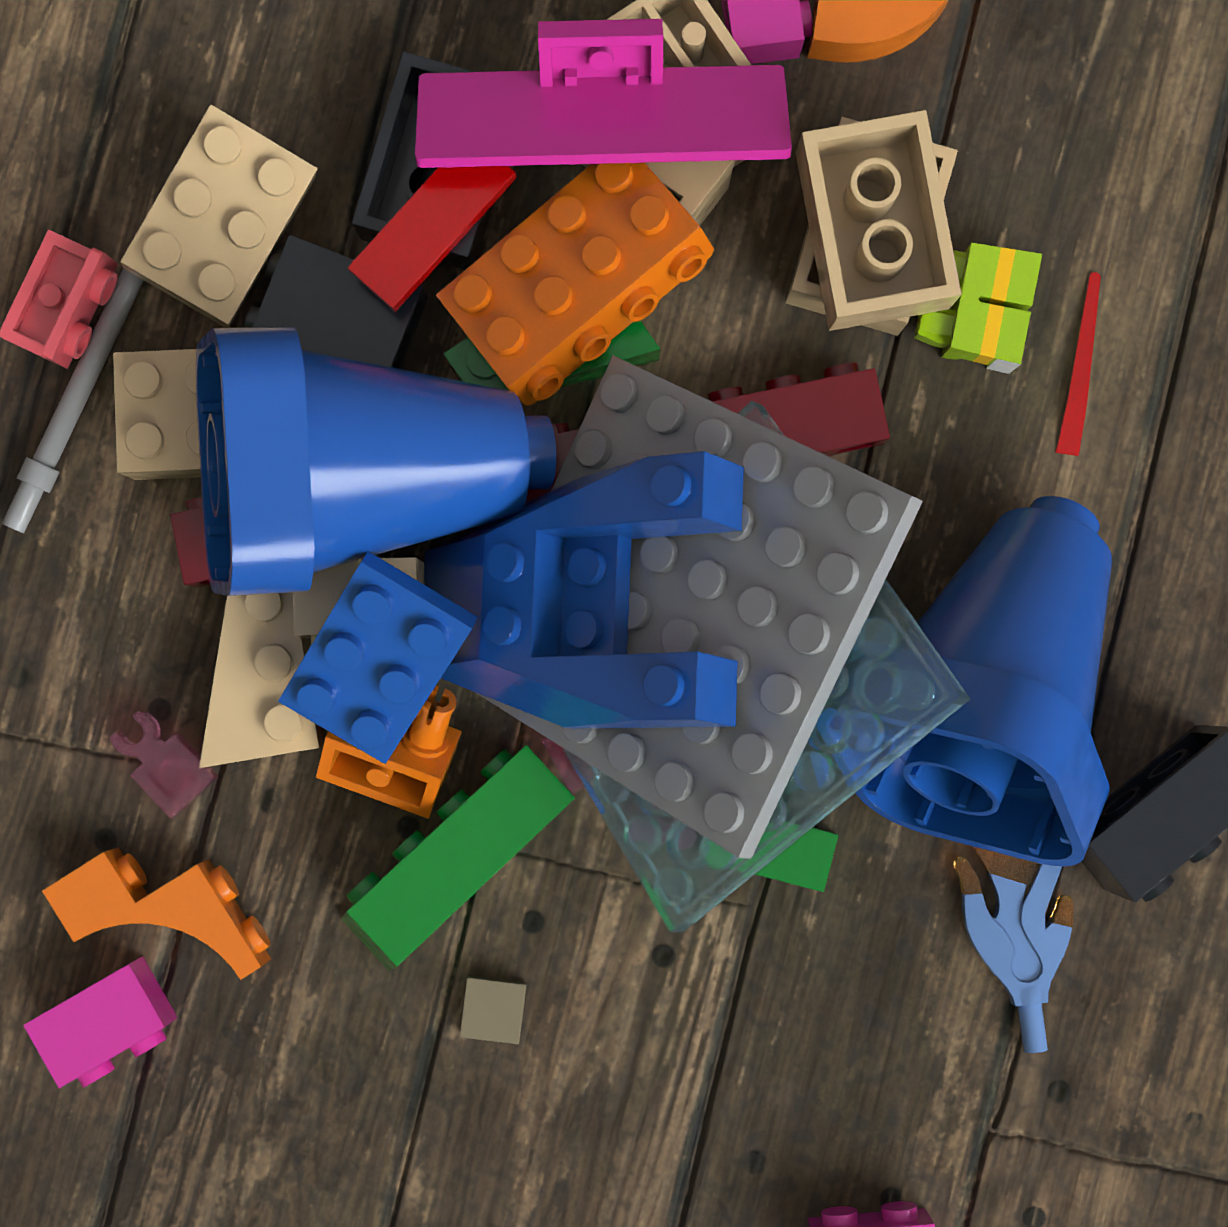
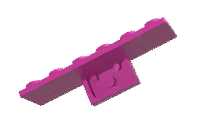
[415,19,792,168]

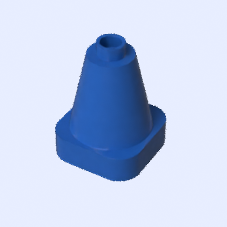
[195,327,556,596]
[817,496,1112,866]

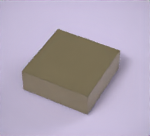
[460,975,527,1045]

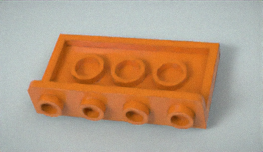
[436,162,714,406]

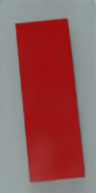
[347,166,517,312]

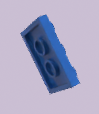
[278,552,478,764]

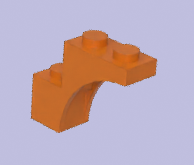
[42,847,271,980]

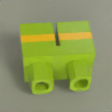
[914,243,1042,374]

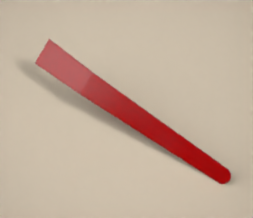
[1056,272,1101,456]

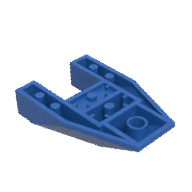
[424,451,744,729]

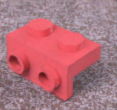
[0,229,118,369]

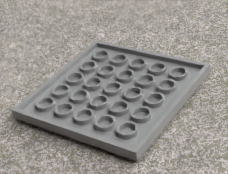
[473,355,923,859]

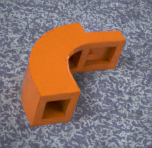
[807,0,949,63]

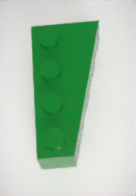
[341,745,575,971]

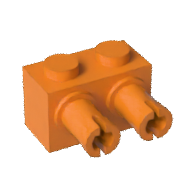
[316,686,462,819]

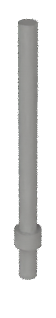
[2,268,144,533]

